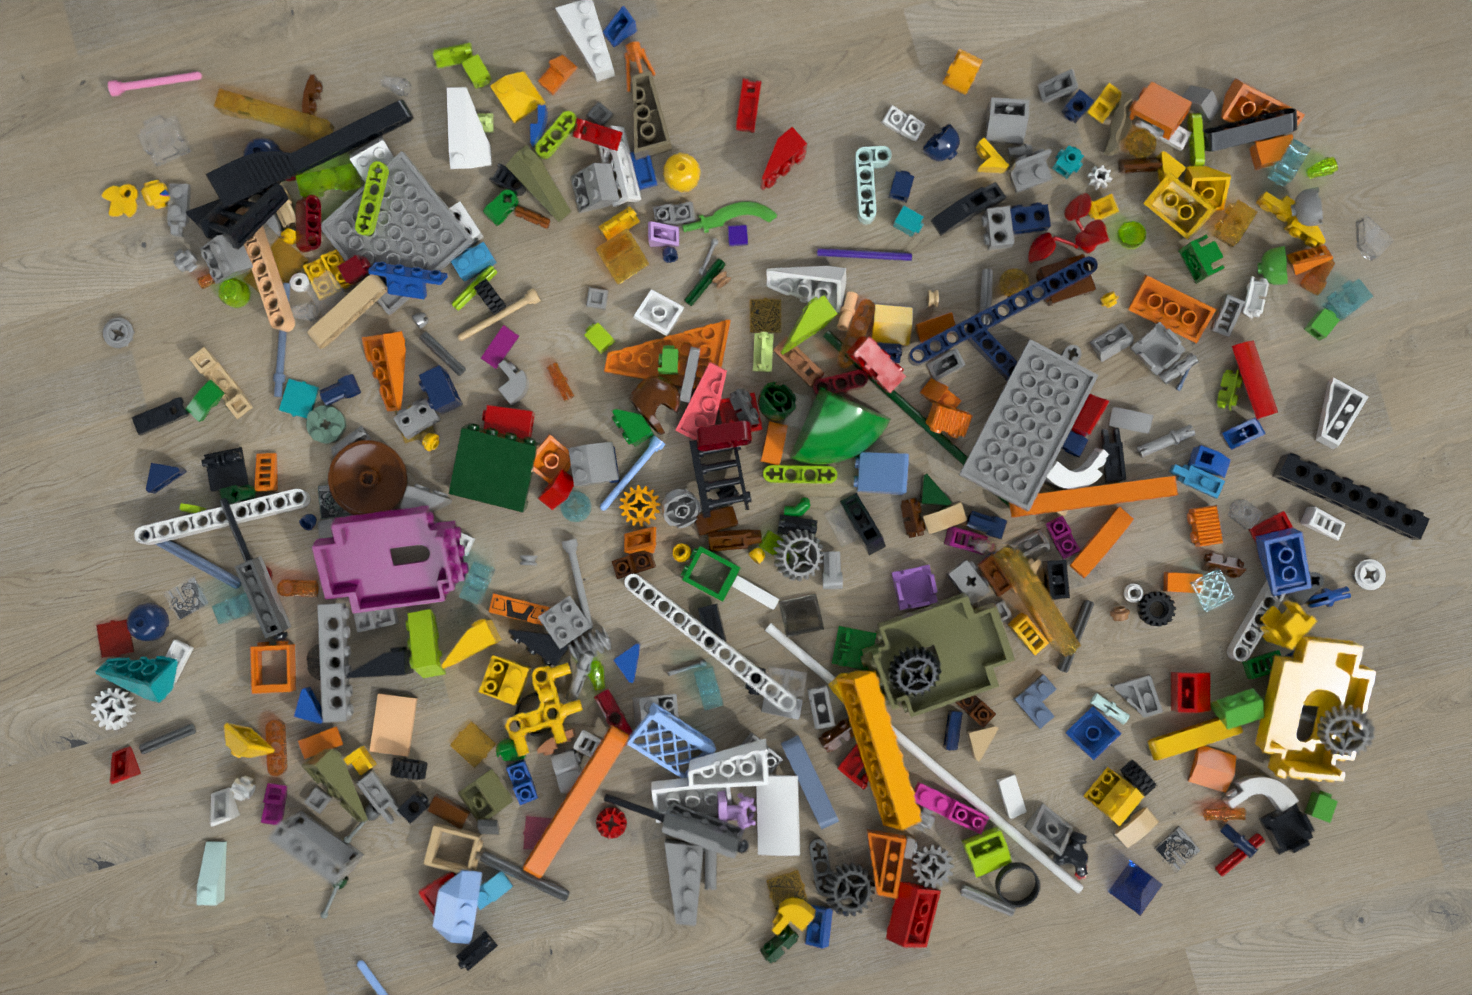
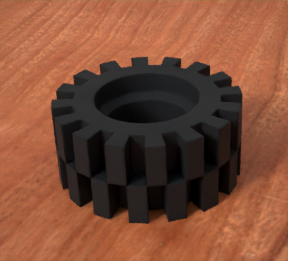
[474,278,507,315]
[1137,592,1176,627]
[390,758,428,780]
[1120,759,1157,796]

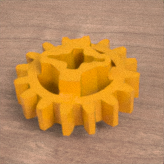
[619,485,661,527]

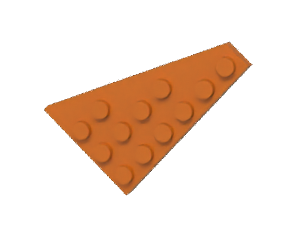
[604,319,731,390]

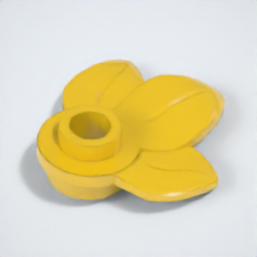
[101,184,138,218]

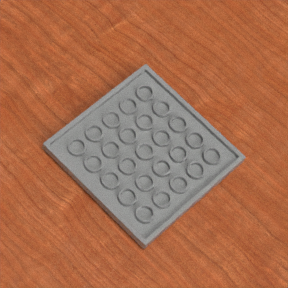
[321,151,475,315]

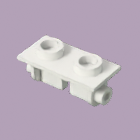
[1243,276,1269,319]

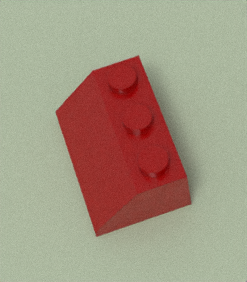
[885,882,941,948]

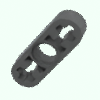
[809,838,832,896]

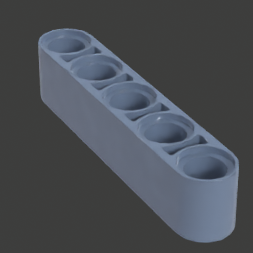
[781,735,839,829]

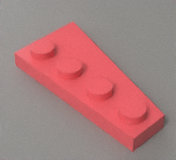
[675,362,727,440]

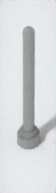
[562,539,593,630]

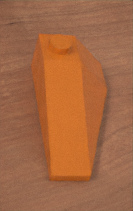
[1221,78,1305,132]
[362,331,406,411]

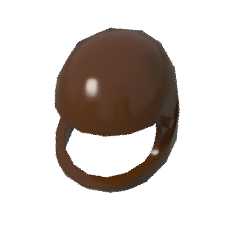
[629,376,680,435]

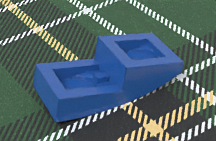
[530,105,548,148]

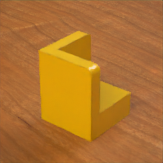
[343,746,377,775]

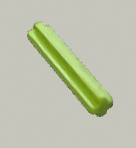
[451,265,497,311]

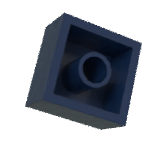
[418,365,463,414]

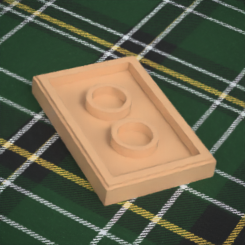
[370,693,417,757]

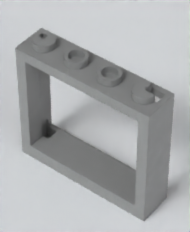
[268,811,364,885]

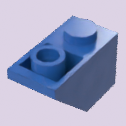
[1188,445,1231,478]

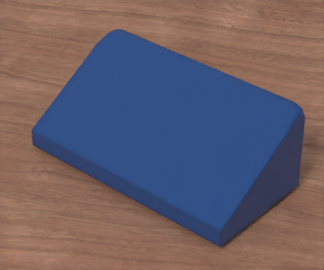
[805,905,833,949]

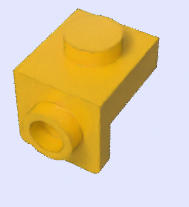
[1088,194,1120,220]

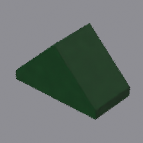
[920,473,952,506]

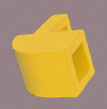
[772,898,816,935]

